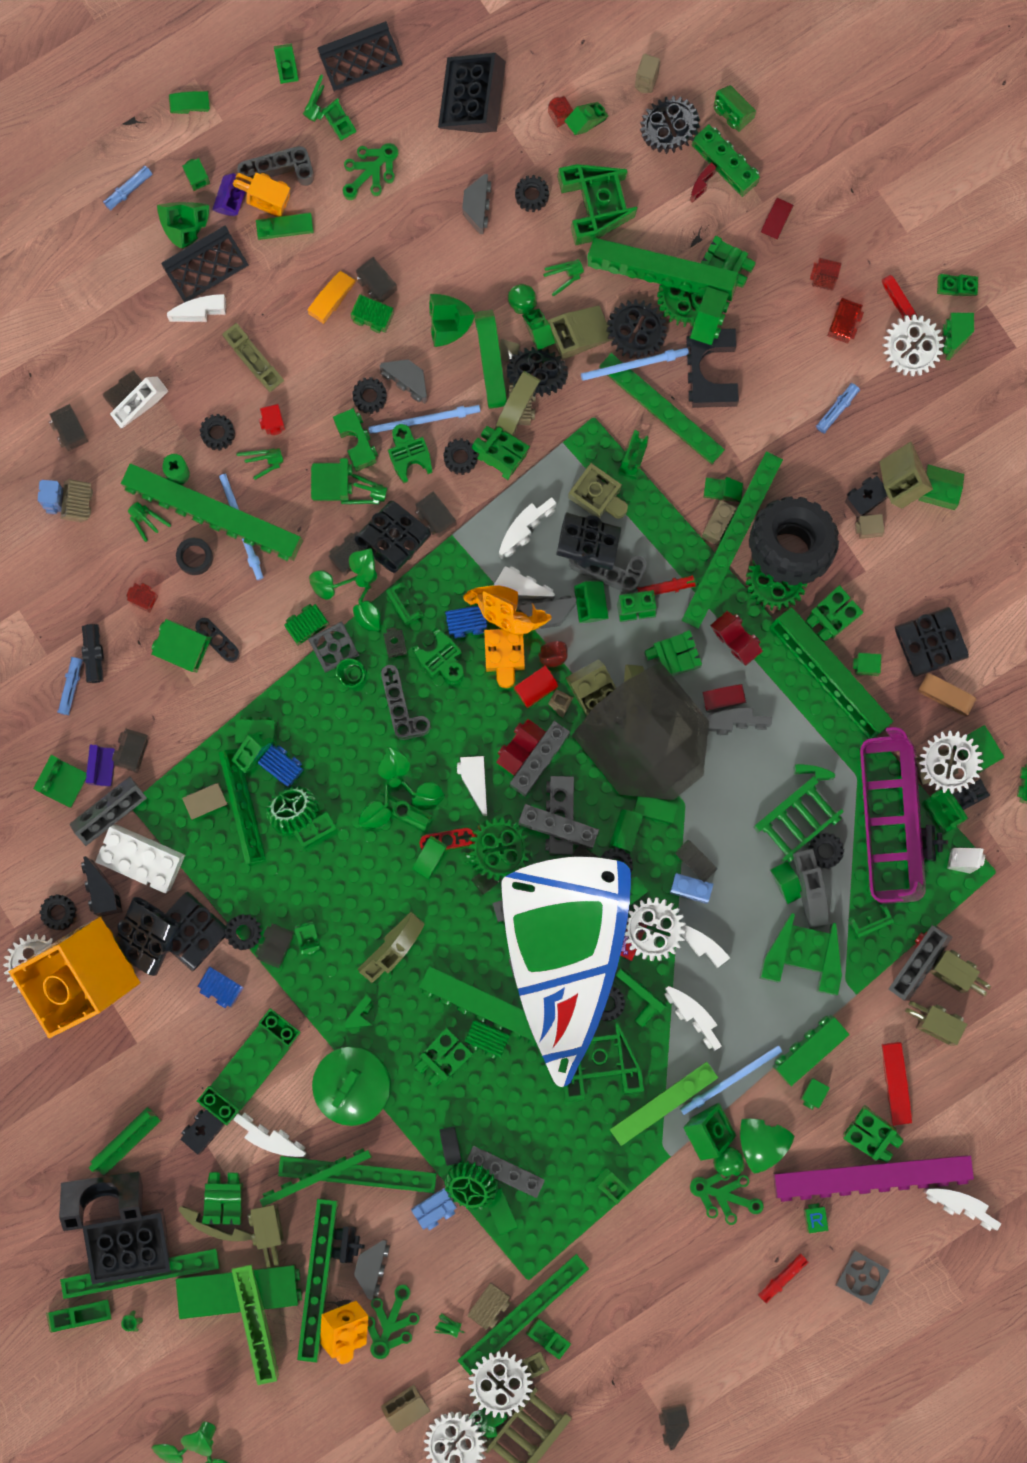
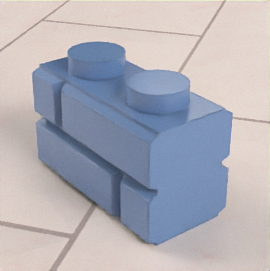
[37,480,63,514]
[670,873,713,904]
[411,1188,457,1230]

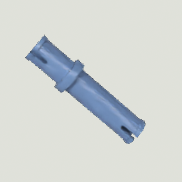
[103,166,153,211]
[816,383,860,434]
[57,657,83,715]

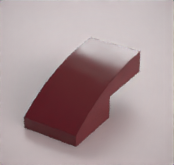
[690,162,716,203]
[761,197,794,240]
[702,684,747,711]

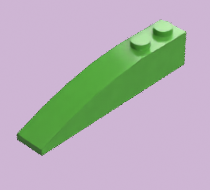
[610,1062,718,1146]
[231,1265,279,1385]

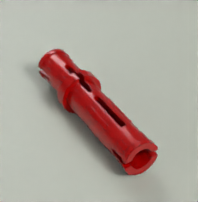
[637,575,696,595]
[758,1253,809,1304]

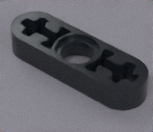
[195,618,240,663]

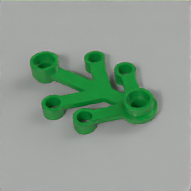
[342,143,398,200]
[690,1173,764,1225]
[368,1284,420,1359]

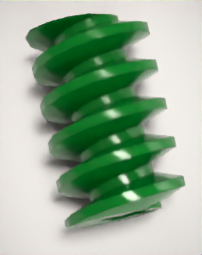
[162,454,190,485]

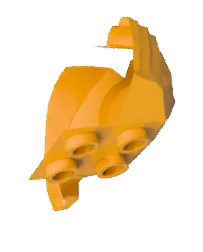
[463,585,552,635]

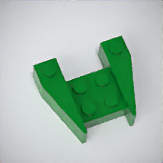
[557,164,637,246]
[759,913,842,996]
[564,1023,644,1102]

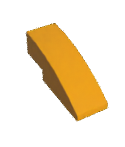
[307,270,356,324]

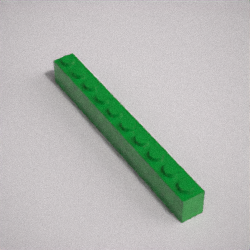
[681,451,783,629]
[120,463,303,561]

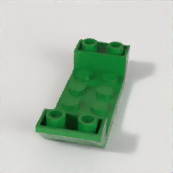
[196,1008,301,1126]

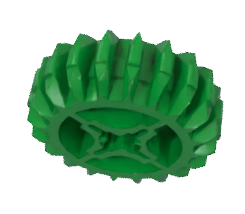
[266,785,318,835]
[445,1161,498,1211]

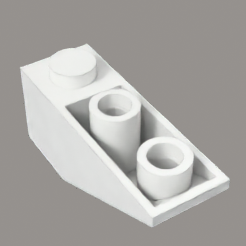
[494,566,555,600]
[947,848,985,874]

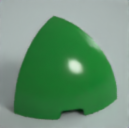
[157,202,209,248]
[429,294,475,347]
[740,1118,795,1174]

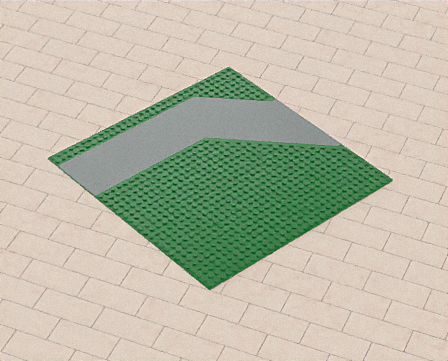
[133,418,996,1280]

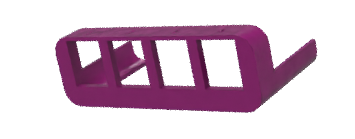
[860,727,926,904]

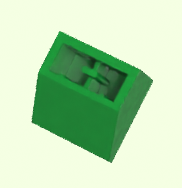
[713,85,756,132]
[942,313,974,360]

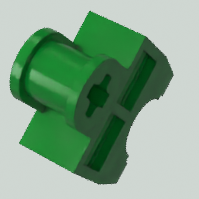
[388,424,433,484]
[412,628,464,684]

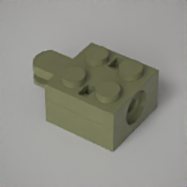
[568,463,628,519]
[930,949,991,997]
[905,1001,968,1046]
[248,1204,285,1268]

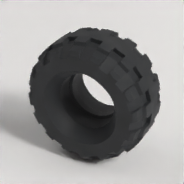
[749,496,839,585]

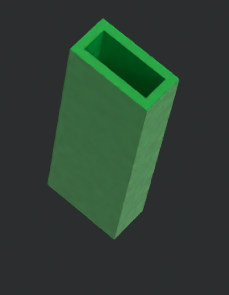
[176,1264,302,1319]

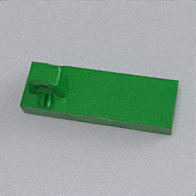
[256,213,314,240]

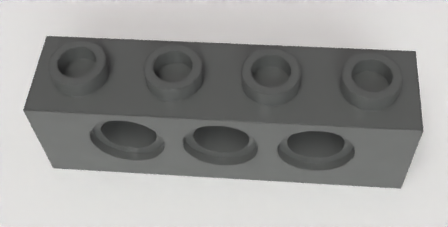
[510,721,570,797]
[69,776,147,846]
[545,776,574,856]
[519,804,599,850]
[889,925,953,1001]
[466,1146,545,1198]

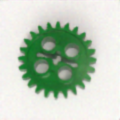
[657,285,704,327]
[746,560,808,611]
[467,817,531,881]

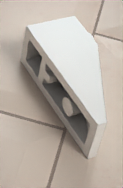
[110,376,168,428]
[457,756,487,816]

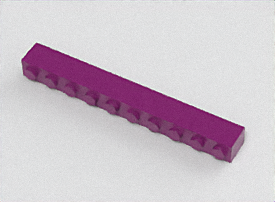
[773,1155,974,1202]

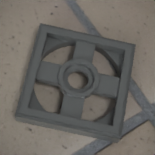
[308,622,359,673]
[836,1250,890,1305]

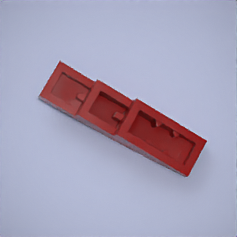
[881,1042,912,1126]

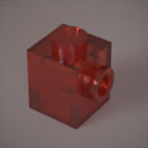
[548,96,573,128]
[126,583,158,613]

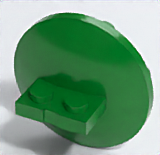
[312,1047,390,1126]

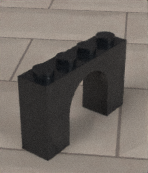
[686,328,739,408]
[59,1171,143,1231]

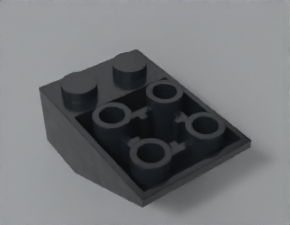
[81,856,123,917]

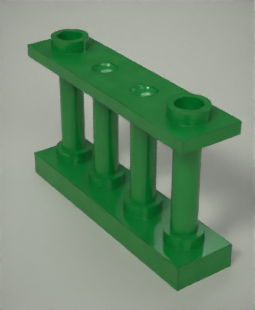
[753,776,844,863]

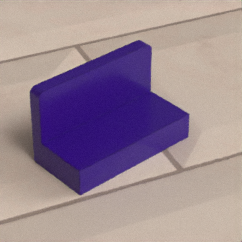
[86,744,115,787]

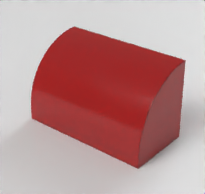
[514,665,558,709]

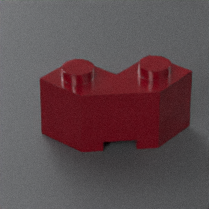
[710,611,763,666]
[496,719,546,776]

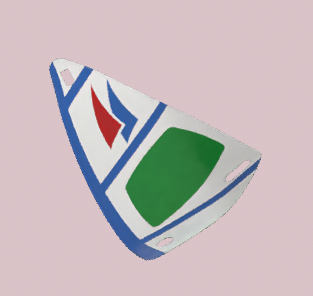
[501,857,631,1087]

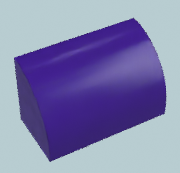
[212,173,245,216]

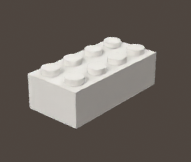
[95,824,185,893]

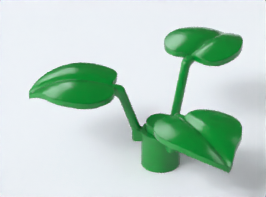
[309,548,381,631]
[358,747,445,828]
[151,1422,228,1463]

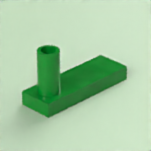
[616,968,667,1027]

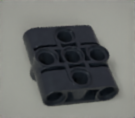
[354,501,431,573]
[556,512,621,571]
[895,607,969,677]
[166,891,227,972]
[115,897,179,976]

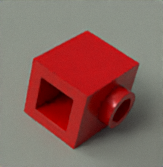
[259,404,285,435]

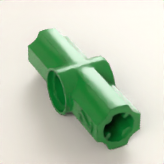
[375,790,433,831]

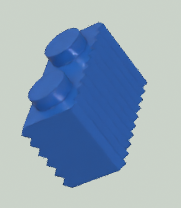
[445,605,487,639]
[258,745,303,788]
[197,967,244,1009]

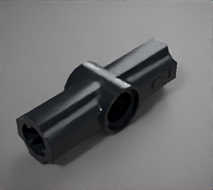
[82,624,104,683]

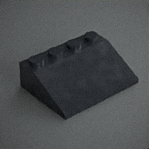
[438,53,506,133]
[83,1208,171,1285]

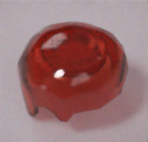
[539,641,568,667]

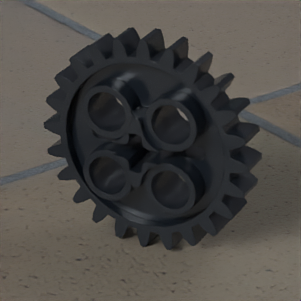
[640,96,700,154]
[606,299,668,360]
[507,347,568,397]

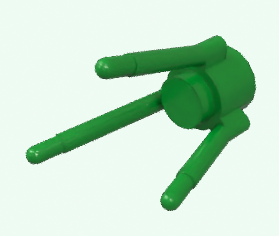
[303,74,340,122]
[543,259,584,296]
[236,448,284,480]
[341,474,387,505]
[128,502,171,542]

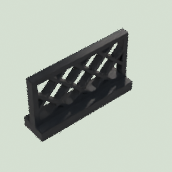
[317,21,402,92]
[161,225,249,303]

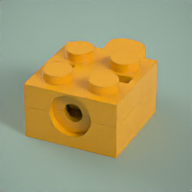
[233,173,290,217]
[484,629,525,688]
[320,1301,368,1364]

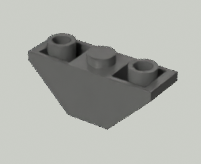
[462,174,491,234]
[380,359,427,404]
[519,596,576,629]
[354,1239,390,1300]

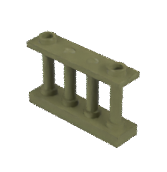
[484,1386,572,1463]

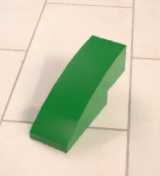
[46,1300,112,1333]

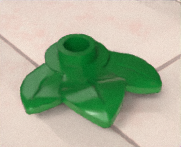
[469,1400,508,1438]

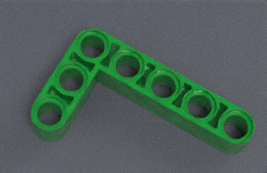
[474,309,507,409]

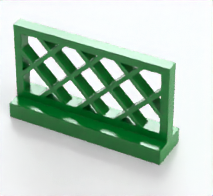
[88,1107,162,1176]

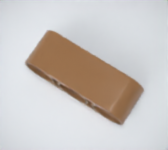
[918,673,976,716]

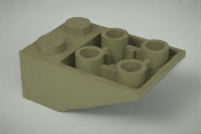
[548,306,613,360]
[879,442,933,509]
[566,659,627,731]

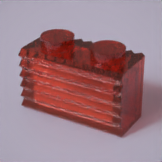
[809,258,842,291]
[827,298,864,344]

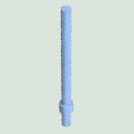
[581,348,689,381]
[368,405,480,434]
[219,474,264,580]
[680,1046,782,1115]

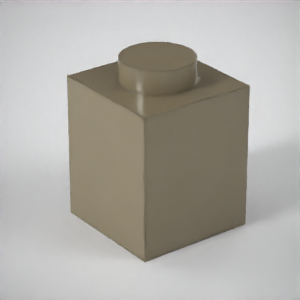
[855,514,885,539]

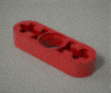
[882,275,918,320]
[419,828,475,850]

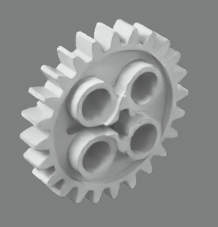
[882,315,944,376]
[919,731,983,794]
[625,898,687,961]
[3,934,53,993]
[468,1351,533,1418]
[424,1412,487,1463]

